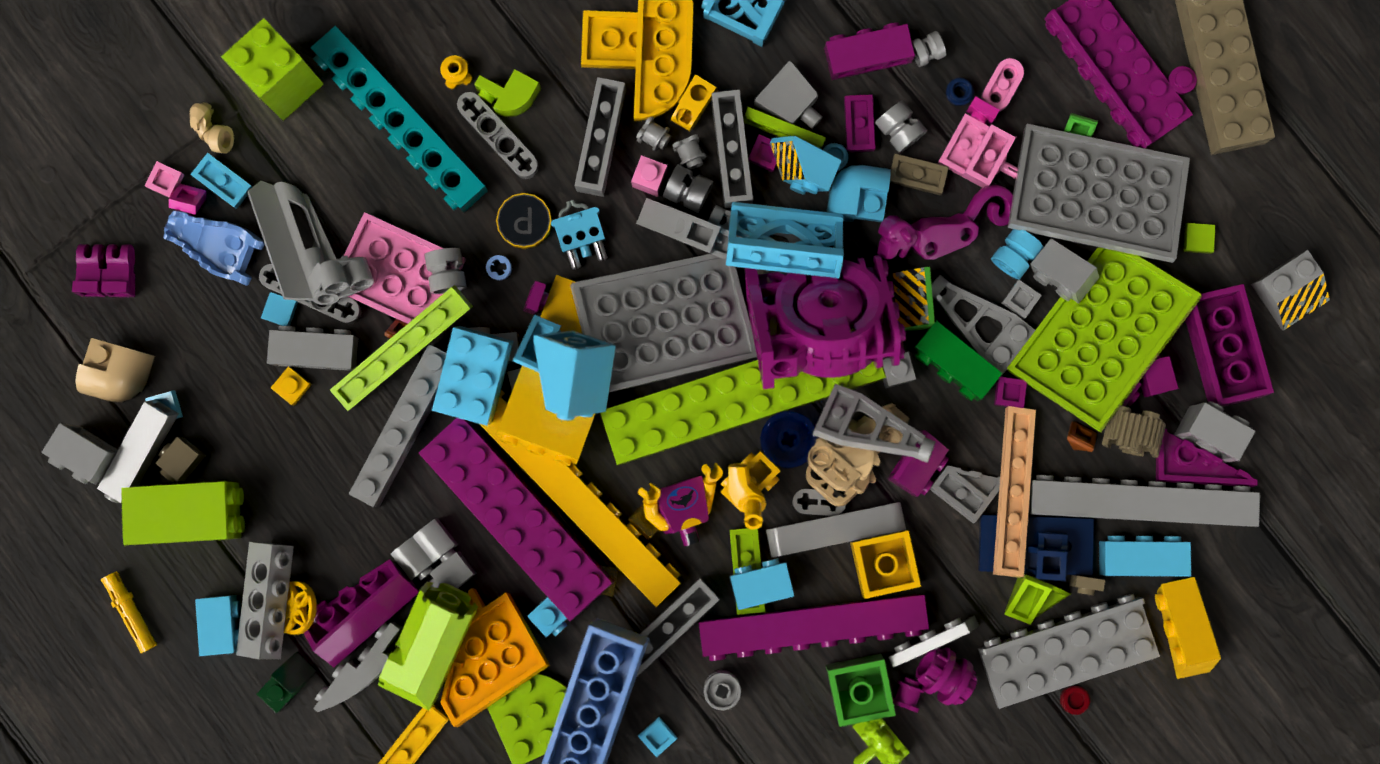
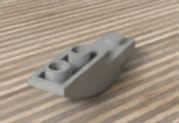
[636,198,743,260]
[313,621,404,712]

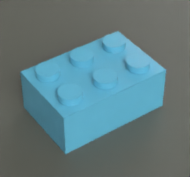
[432,326,514,426]

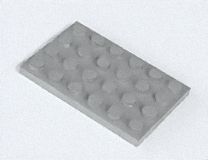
[1008,124,1190,263]
[570,254,757,392]

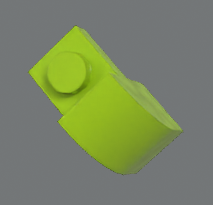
[474,69,541,117]

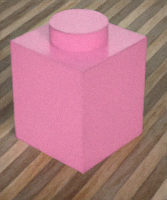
[631,155,668,197]

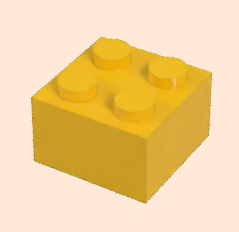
[850,530,921,599]

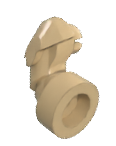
[190,103,234,154]

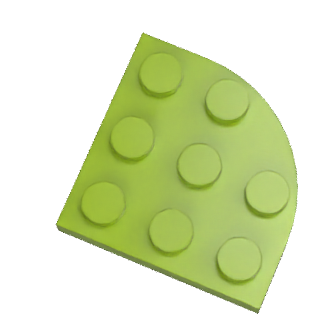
[487,673,568,764]

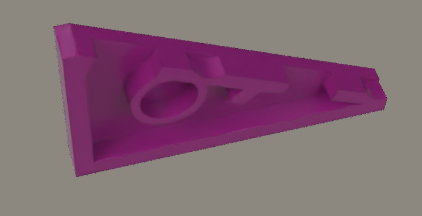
[1156,429,1258,487]

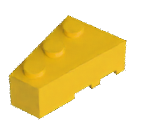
[1155,577,1221,679]

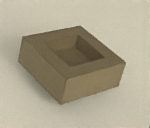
[1070,575,1105,596]

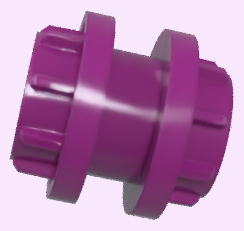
[916,648,977,705]

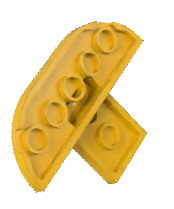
[581,0,693,121]

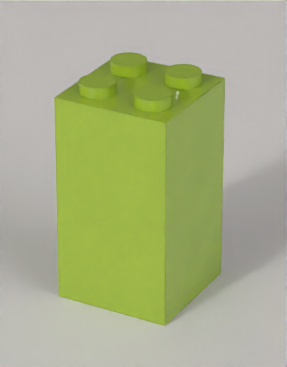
[221,18,323,121]
[121,482,245,545]

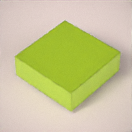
[1184,223,1215,254]

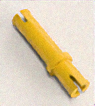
[101,571,158,654]

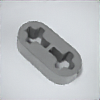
[792,489,846,516]

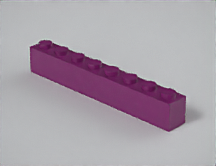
[699,594,929,661]

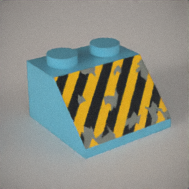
[770,136,842,195]

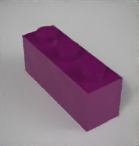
[824,22,915,80]

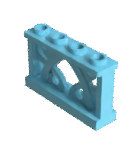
[701,0,786,47]
[726,202,844,278]

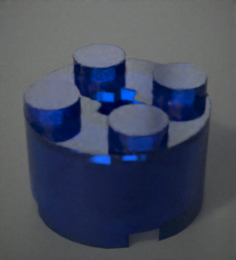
[759,411,817,469]

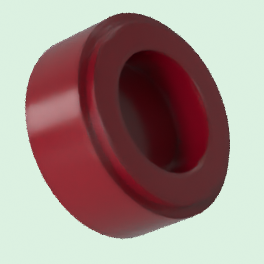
[1060,685,1090,715]

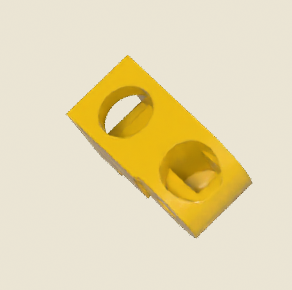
[671,74,718,132]

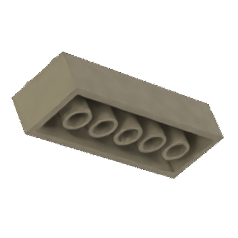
[1175,0,1275,155]

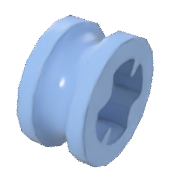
[486,255,512,280]

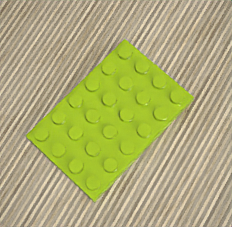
[1007,247,1202,433]

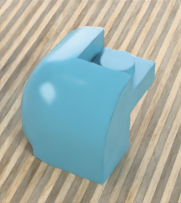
[827,165,891,222]

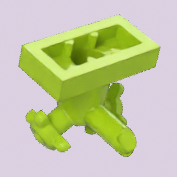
[851,718,910,764]

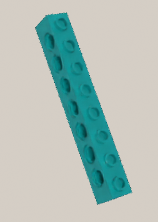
[311,26,488,213]

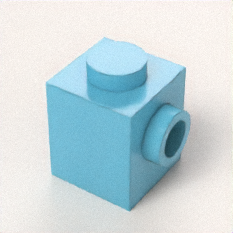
[527,597,568,637]

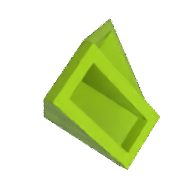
[1004,574,1071,625]

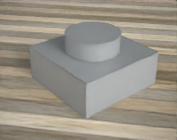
[1001,280,1042,319]

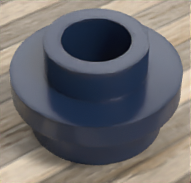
[946,78,974,106]

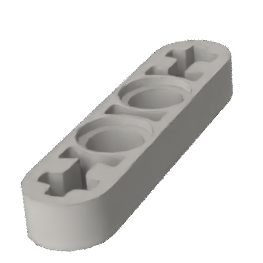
[457,92,539,179]
[259,264,362,324]

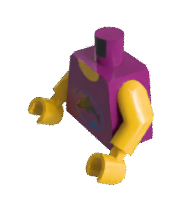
[638,463,723,546]

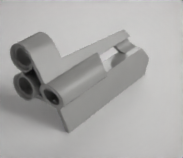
[247,181,374,305]

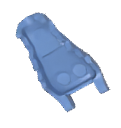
[163,211,265,286]

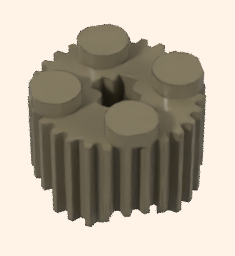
[1102,406,1166,458]

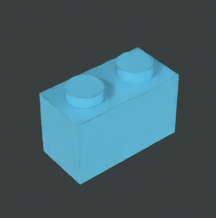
[730,558,794,610]
[195,595,241,656]

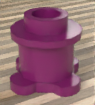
[892,677,924,713]

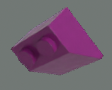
[887,430,949,497]

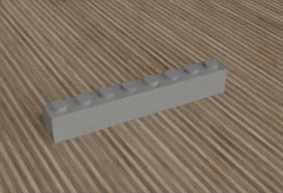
[1028,475,1260,527]

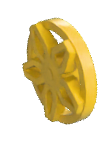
[283,581,317,635]

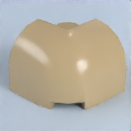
[76,338,155,403]

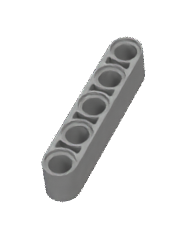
[766,502,906,557]

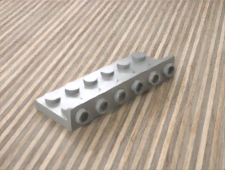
[978,594,1160,709]

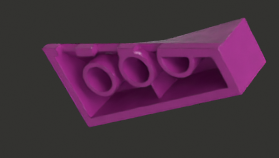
[299,559,419,667]

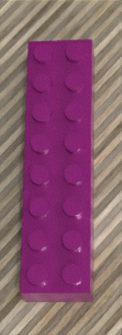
[419,418,615,621]

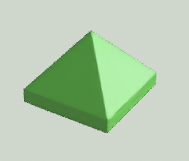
[1064,113,1098,137]

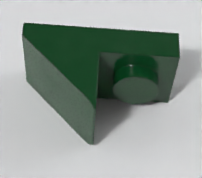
[256,652,318,713]

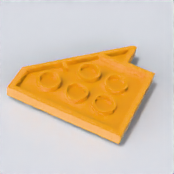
[440,588,550,727]

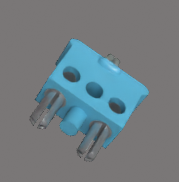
[551,200,607,269]

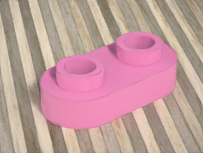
[981,59,1024,111]

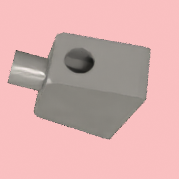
[754,61,823,129]

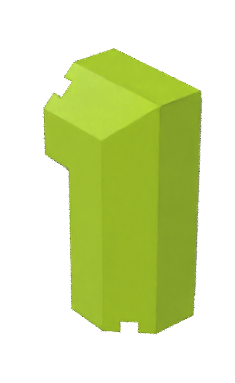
[378,582,478,710]

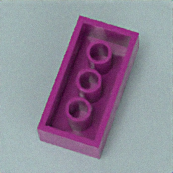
[1185,284,1274,407]

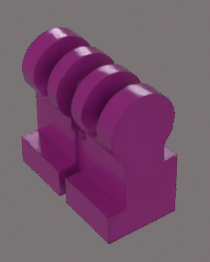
[72,244,135,297]

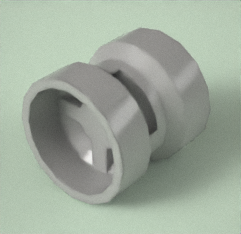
[912,31,946,67]

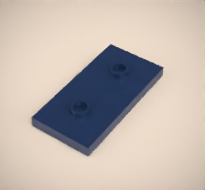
[978,515,1094,576]

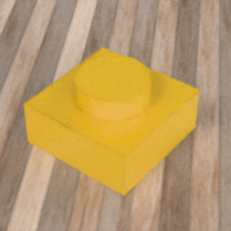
[271,366,312,406]

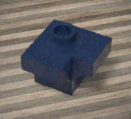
[1024,532,1068,581]

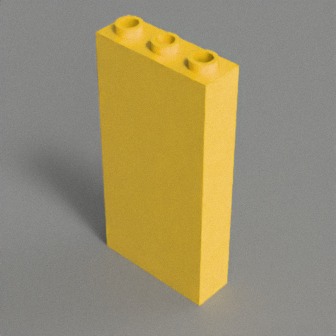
[497,275,595,466]

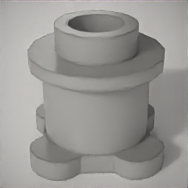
[636,117,671,152]
[672,134,706,170]

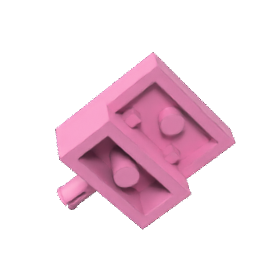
[938,113,1018,188]

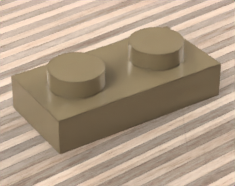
[890,154,949,196]

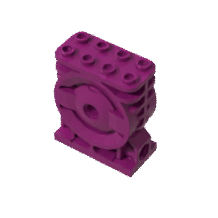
[745,255,905,390]

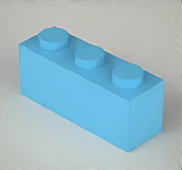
[1099,536,1191,576]

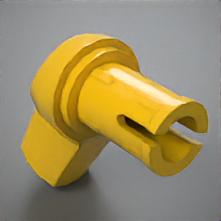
[728,463,766,529]

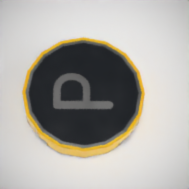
[496,193,552,249]

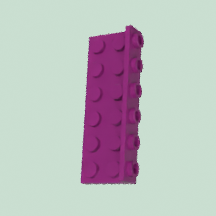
[1044,0,1193,148]

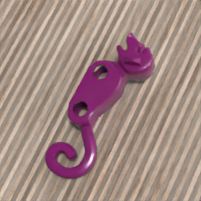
[877,184,1013,260]

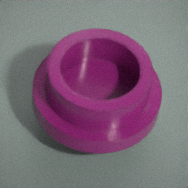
[1168,66,1197,94]

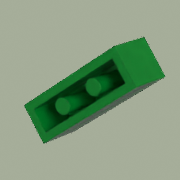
[913,320,1003,401]

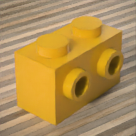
[720,451,780,512]

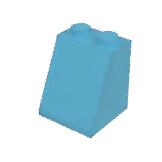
[534,331,616,421]

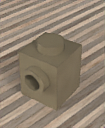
[156,437,206,482]

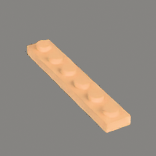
[993,406,1036,578]

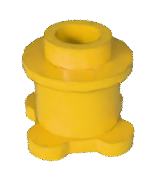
[440,55,472,89]

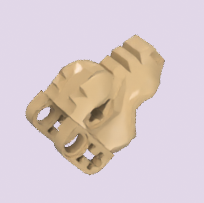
[806,403,909,507]

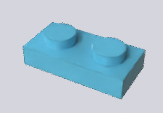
[190,153,252,209]

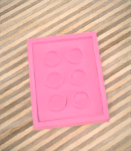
[344,212,466,324]

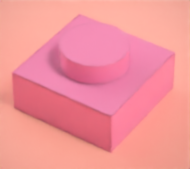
[145,161,184,198]

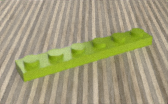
[330,285,473,411]

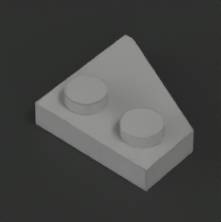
[930,465,1000,523]

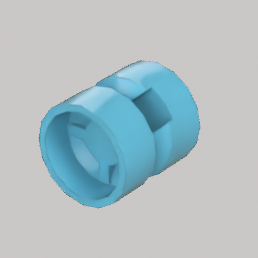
[991,229,1044,280]

